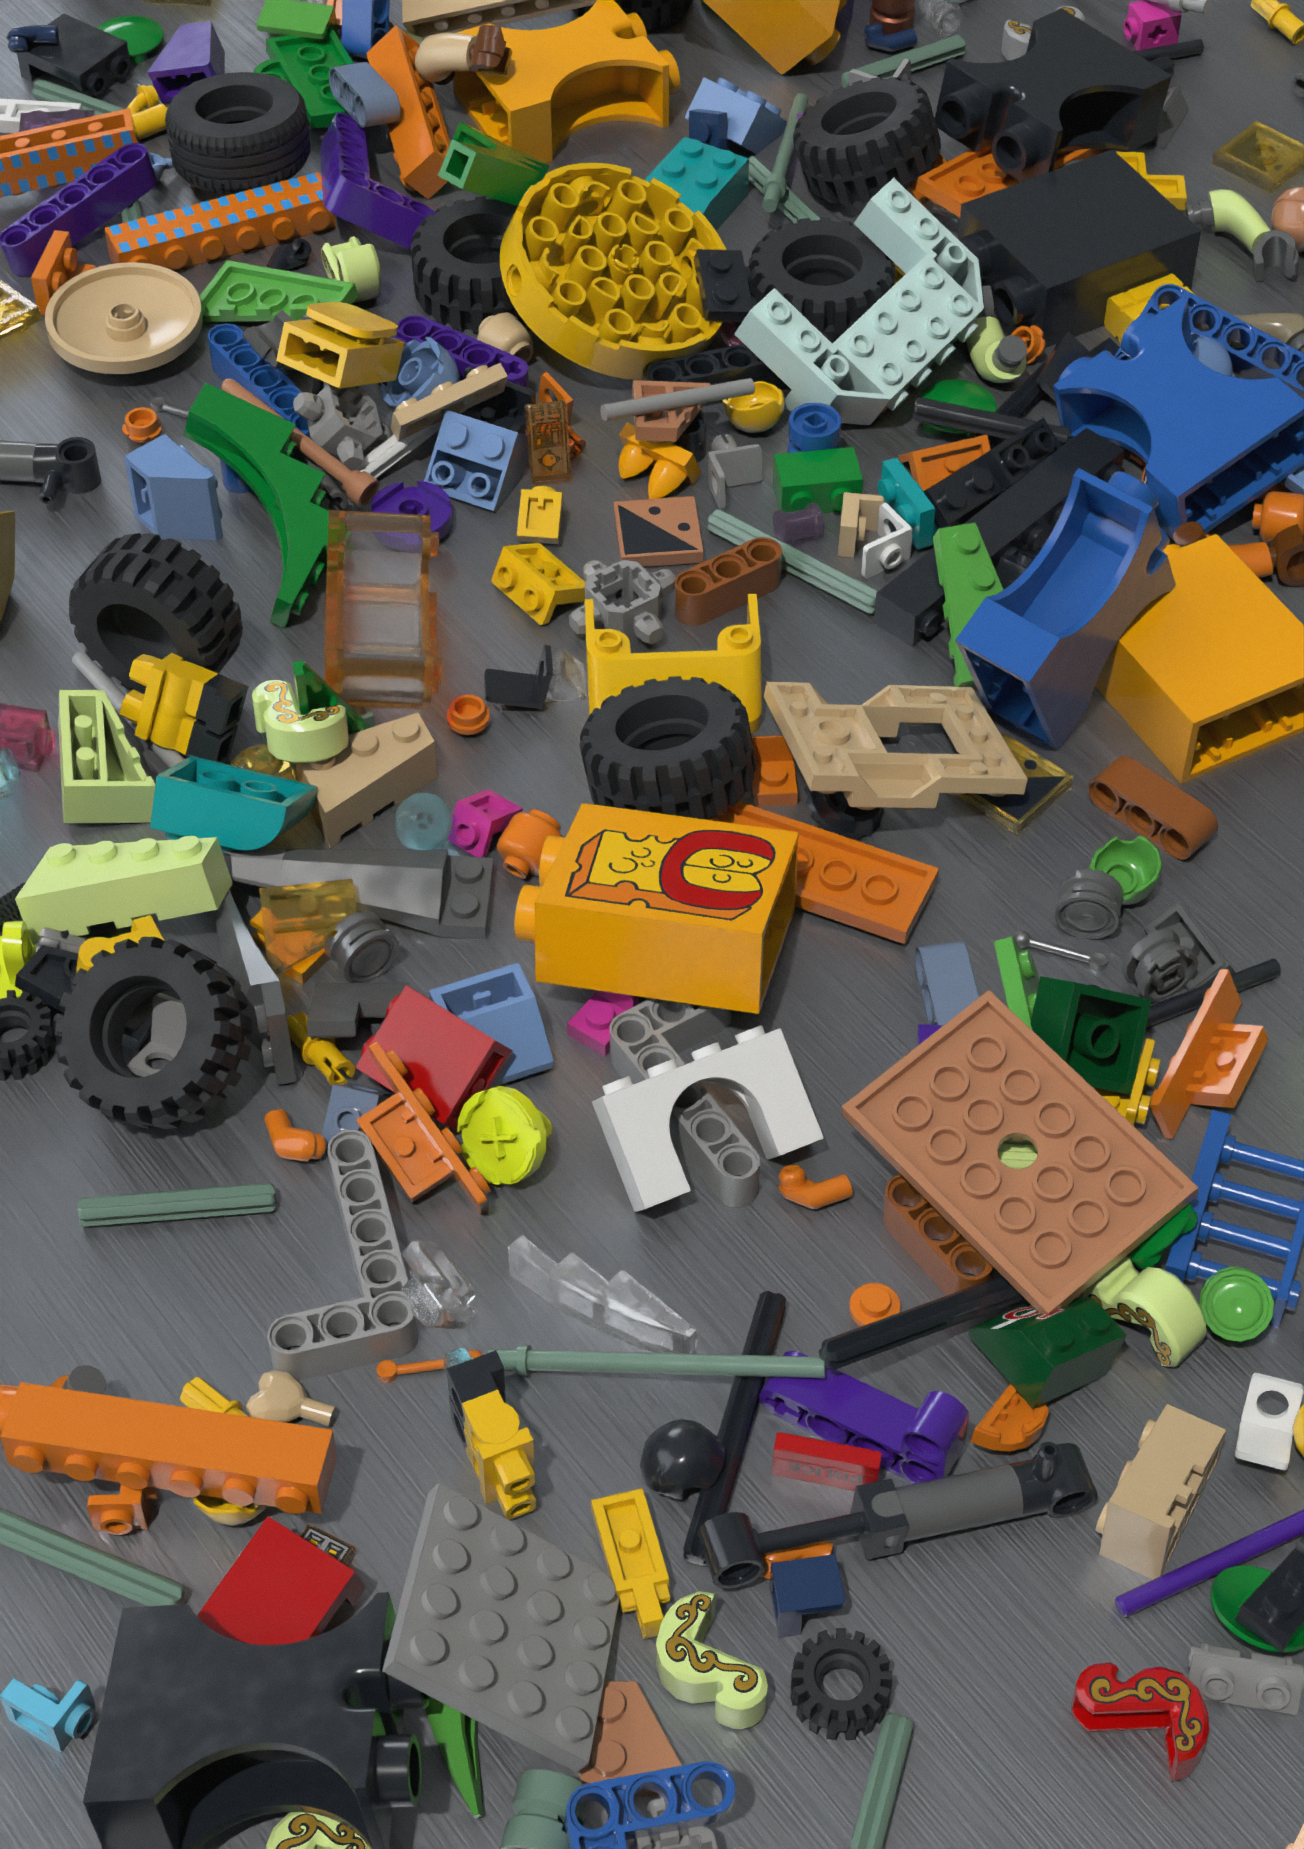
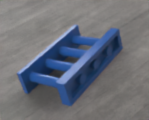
[1165,1110,1304,1328]

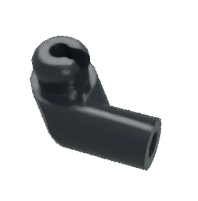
[267,238,312,271]

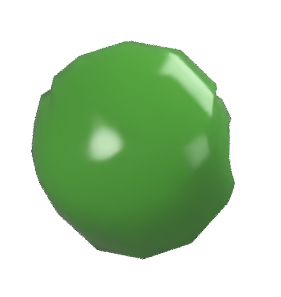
[1089,836,1163,905]

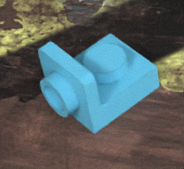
[0,1678,95,1753]

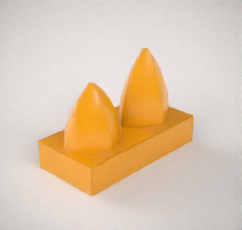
[618,422,702,499]

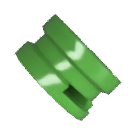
[1199,1266,1274,1342]

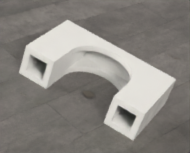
[592,1025,824,1212]

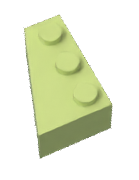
[58,690,155,823]

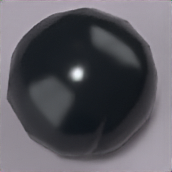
[640,1419,725,1499]

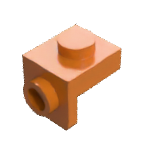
[87,1485,160,1535]

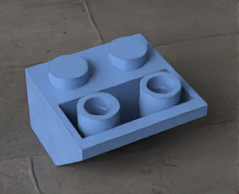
[684,77,787,154]
[424,410,535,512]
[124,434,223,541]
[429,962,554,1088]

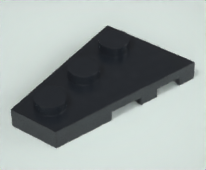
[15,945,180,1053]

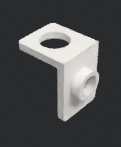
[861,503,913,579]
[1235,1373,1304,1470]

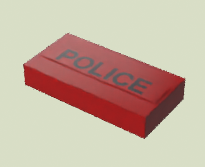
[772,1432,882,1491]

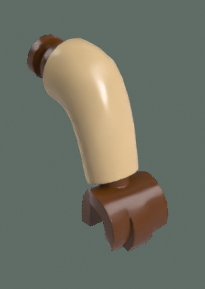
[415,25,512,85]

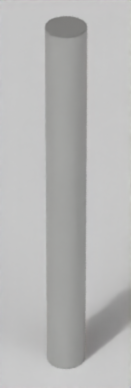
[600,378,755,421]

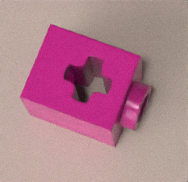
[1123,0,1182,51]

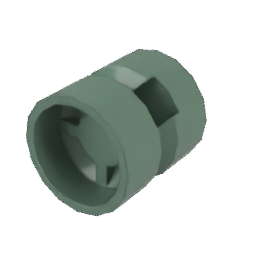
[499,1769,590,1849]

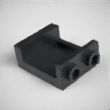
[17,13,131,98]

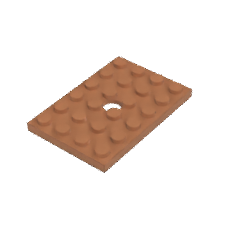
[841,990,1199,1315]

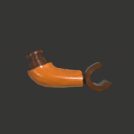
[1173,522,1304,586]

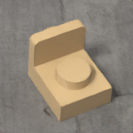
[838,492,885,558]

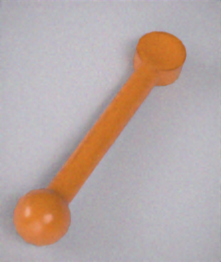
[376,1350,483,1383]

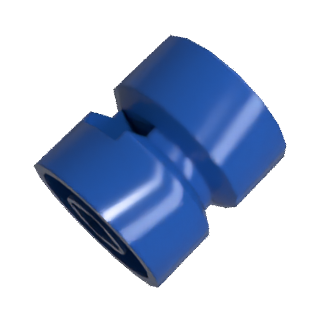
[787,403,841,453]

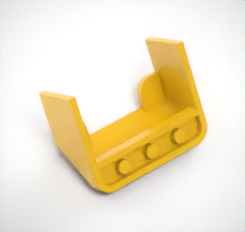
[585,594,762,734]

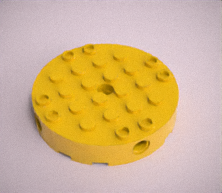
[500,163,726,380]

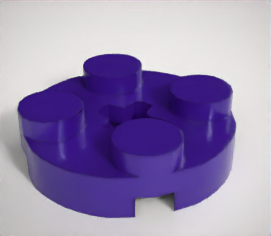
[371,481,453,554]

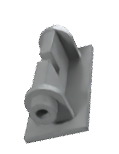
[1188,1642,1304,1715]

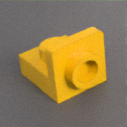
[517,486,564,544]

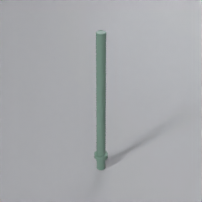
[487,1344,827,1378]

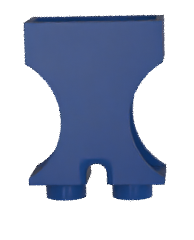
[1053,297,1304,539]
[955,468,1176,751]

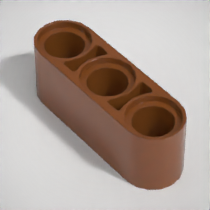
[675,537,782,626]
[1087,756,1218,860]
[883,1174,993,1295]

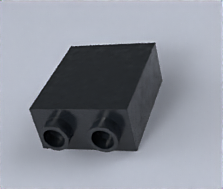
[958,149,1201,348]

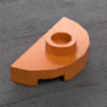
[970,1383,1049,1452]

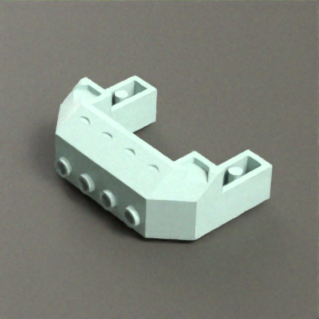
[734,178,984,425]

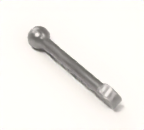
[150,396,189,418]
[1013,930,1108,971]

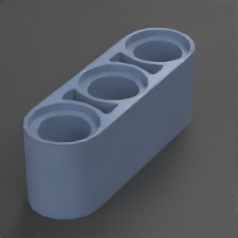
[329,62,400,128]
[915,941,979,1025]

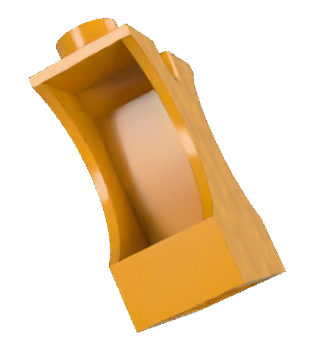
[453,0,680,163]

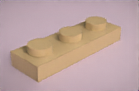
[390,363,508,441]

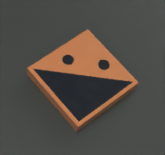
[613,496,704,567]

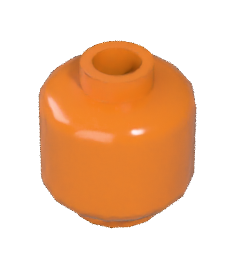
[1252,491,1304,544]
[497,809,563,879]

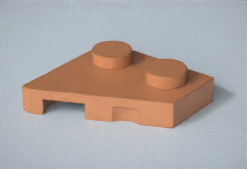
[632,380,710,443]
[580,1681,682,1797]

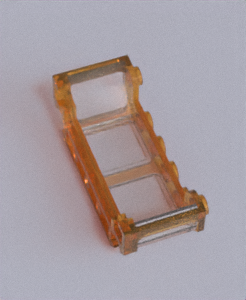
[323,510,442,711]

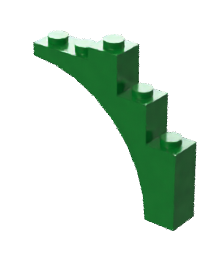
[438,122,550,206]
[183,383,356,628]

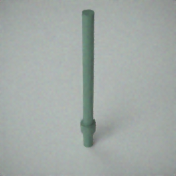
[762,93,808,212]

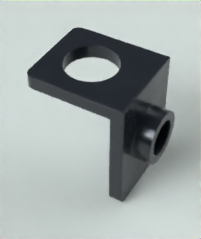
[484,644,553,709]

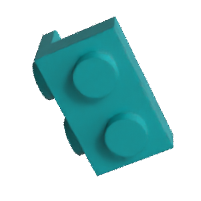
[878,457,950,550]

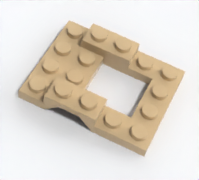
[764,682,1028,811]

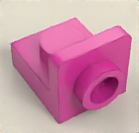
[447,789,523,857]
[567,990,639,1057]

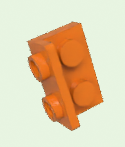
[31,230,96,315]

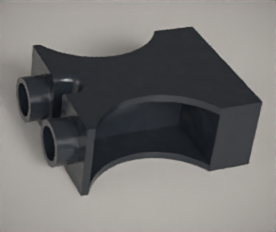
[935,8,1172,182]
[83,1592,430,1849]

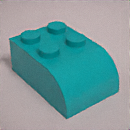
[645,137,749,231]
[150,756,318,852]

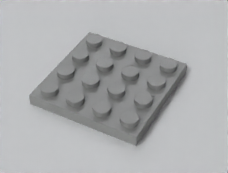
[382,1482,619,1773]

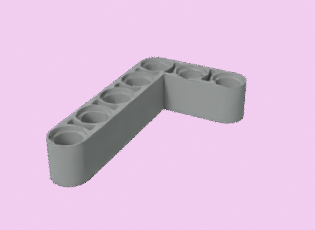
[610,998,760,1207]
[267,1130,418,1381]

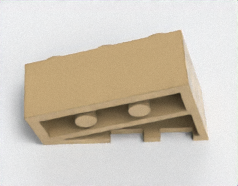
[295,712,438,849]
[1095,1404,1226,1580]

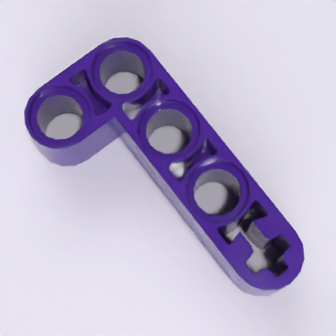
[378,315,529,388]
[759,1351,969,1484]

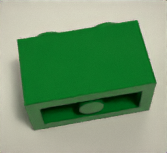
[773,447,863,518]

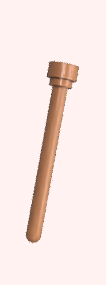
[221,378,380,508]

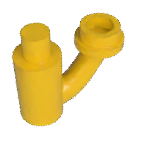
[126,85,169,141]

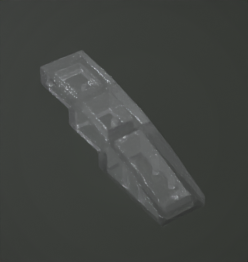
[508,1235,697,1354]

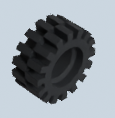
[0,990,56,1081]
[790,1628,893,1741]

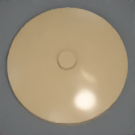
[45,262,203,374]

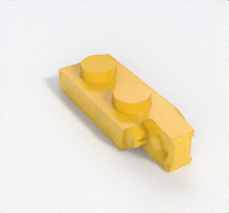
[590,1488,670,1639]

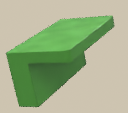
[256,0,338,39]

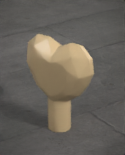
[246,1370,336,1427]

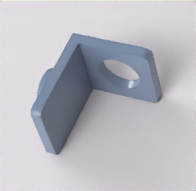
[322,1082,392,1151]

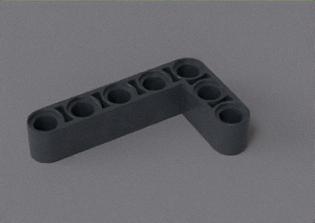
[647,331,832,463]

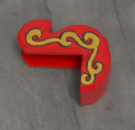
[1071,1662,1209,1782]

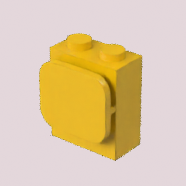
[276,302,405,388]

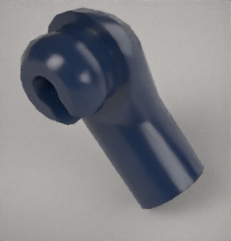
[864,23,917,52]
[7,25,59,54]

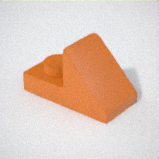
[751,735,798,807]

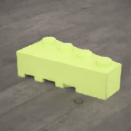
[15,836,233,945]

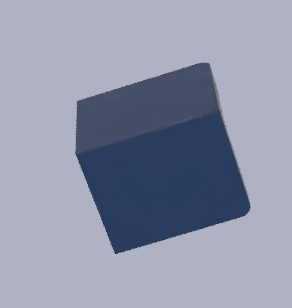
[769,1554,845,1638]

